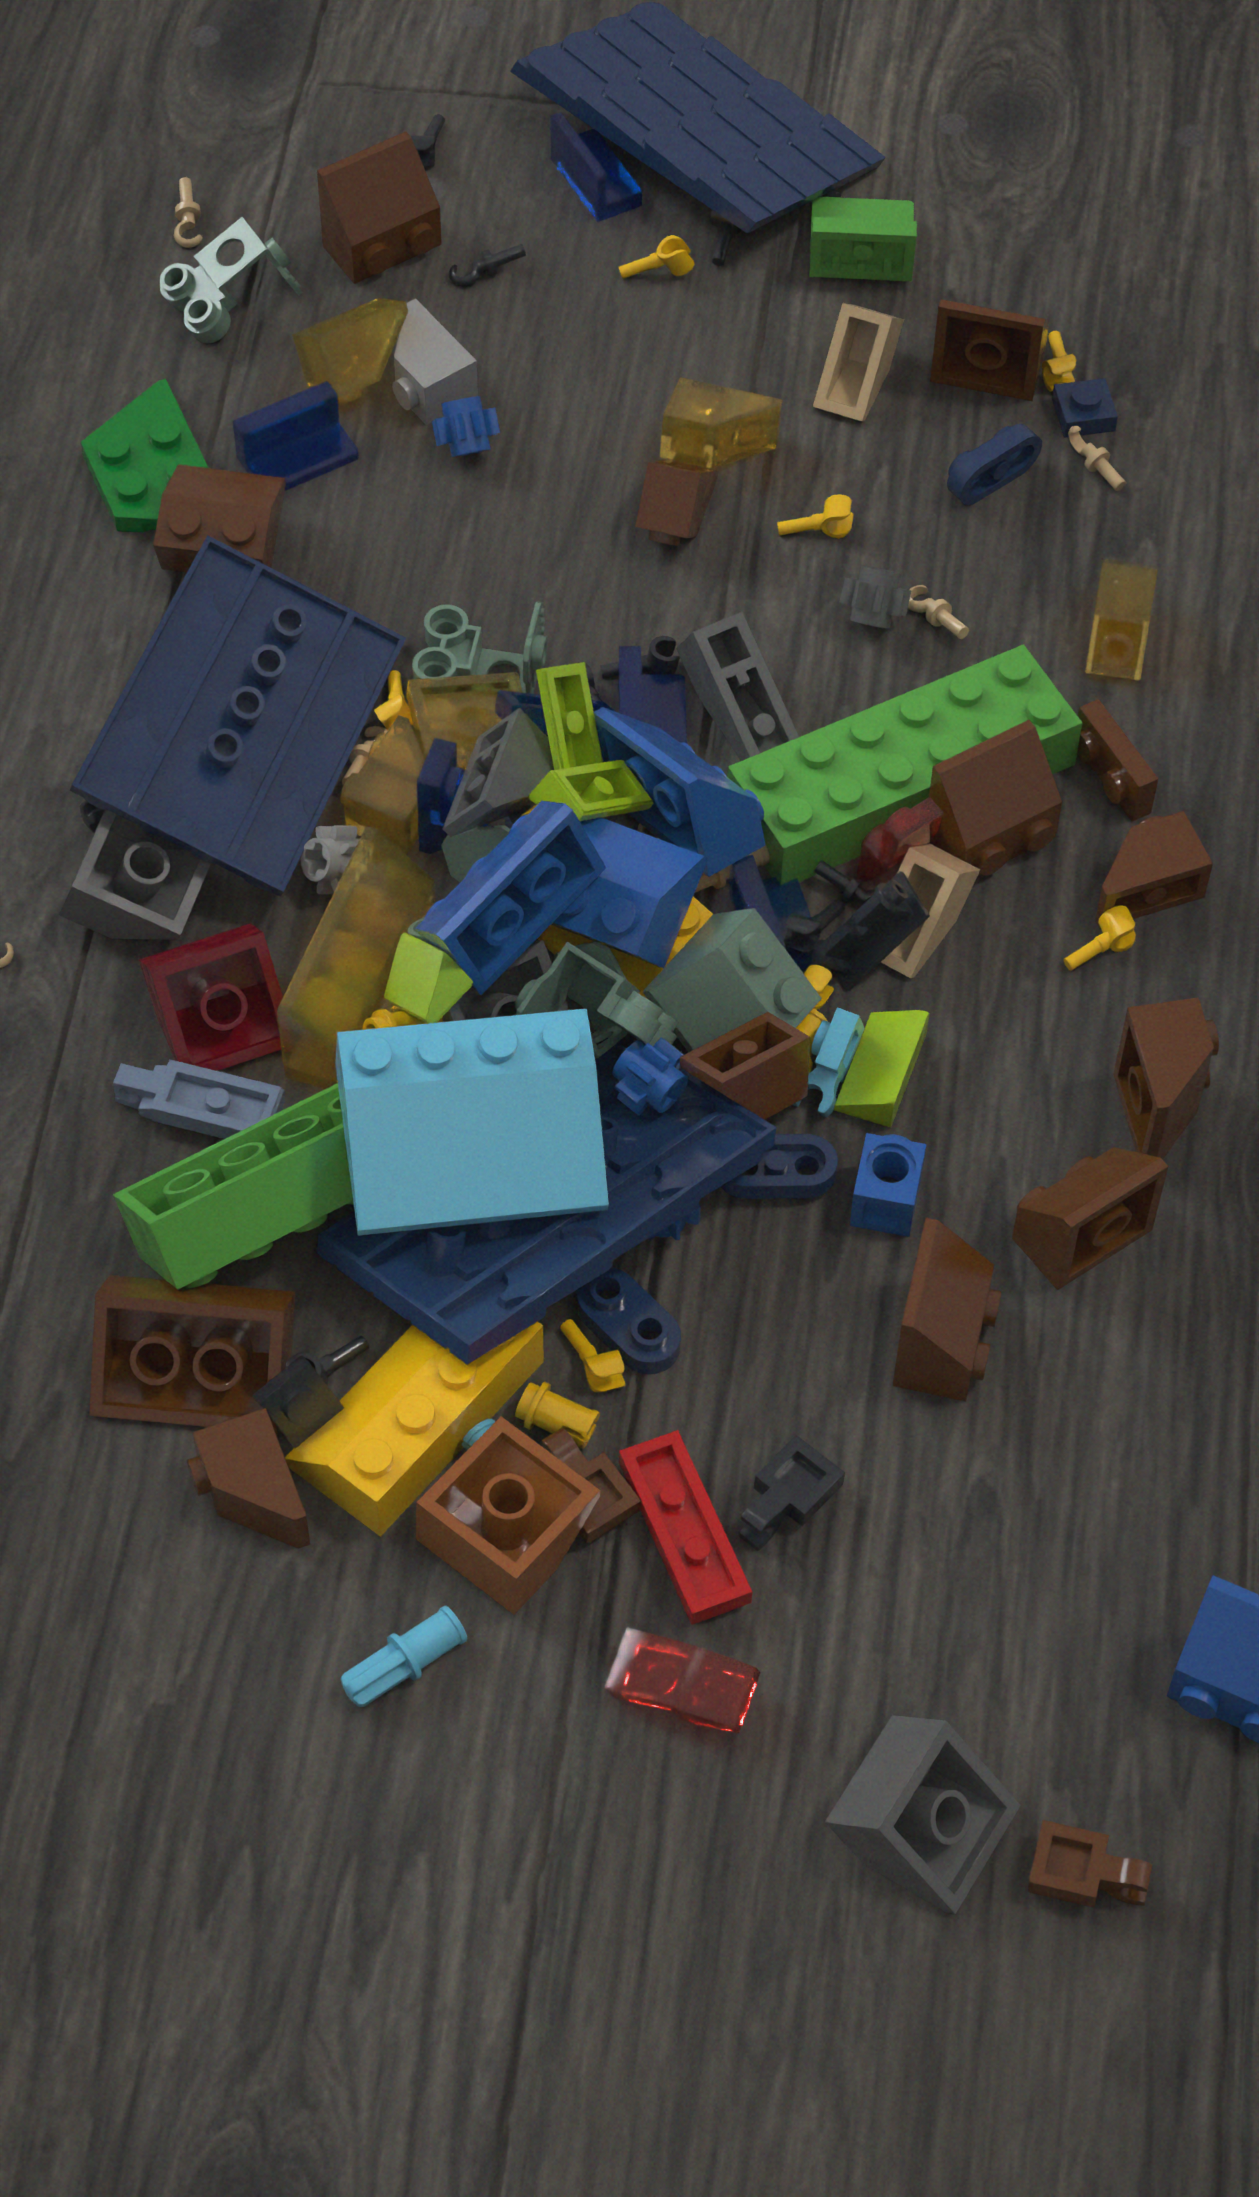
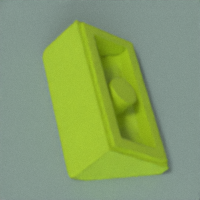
[536,662,603,770]
[528,760,654,821]
[384,932,473,1024]
[834,1010,929,1128]

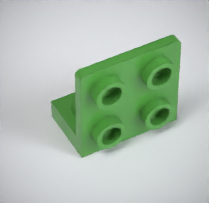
[809,197,917,281]

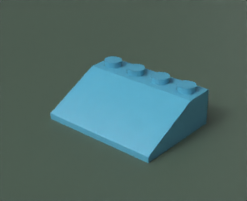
[335,1009,609,1236]

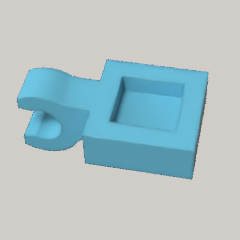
[793,1007,865,1118]

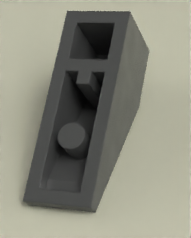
[676,612,799,761]
[443,708,554,837]

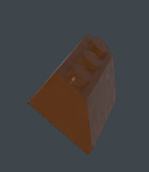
[89,1275,295,1433]

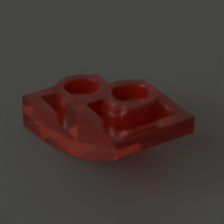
[857,797,944,881]
[605,1628,761,1734]

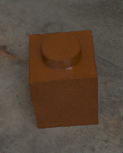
[635,459,719,546]
[1095,811,1213,929]
[680,1012,810,1120]
[187,1408,311,1549]

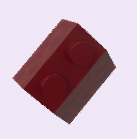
[139,923,297,1071]

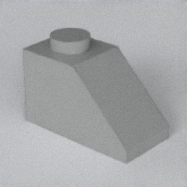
[392,298,478,425]

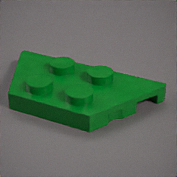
[81,378,208,533]

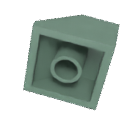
[643,908,822,1053]

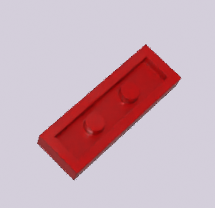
[619,1430,753,1625]

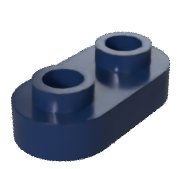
[947,424,1042,505]
[721,1134,838,1199]
[577,1268,681,1374]

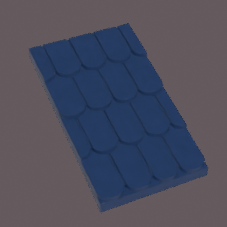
[510,2,886,233]
[70,535,406,897]
[317,1035,777,1365]

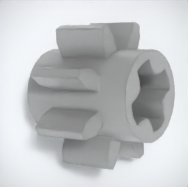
[301,825,373,894]

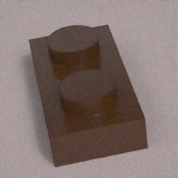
[1077,699,1158,822]

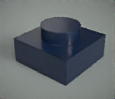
[1052,378,1118,438]

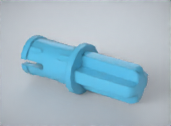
[340,1605,467,1707]

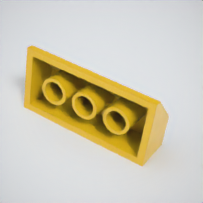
[285,1321,544,1537]

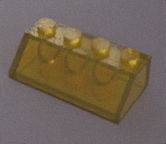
[277,826,436,1089]

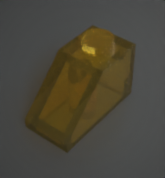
[292,298,408,404]

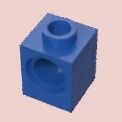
[850,1133,926,1237]

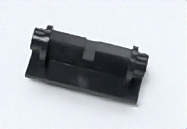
[811,871,930,991]

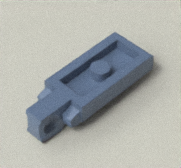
[113,1059,285,1139]

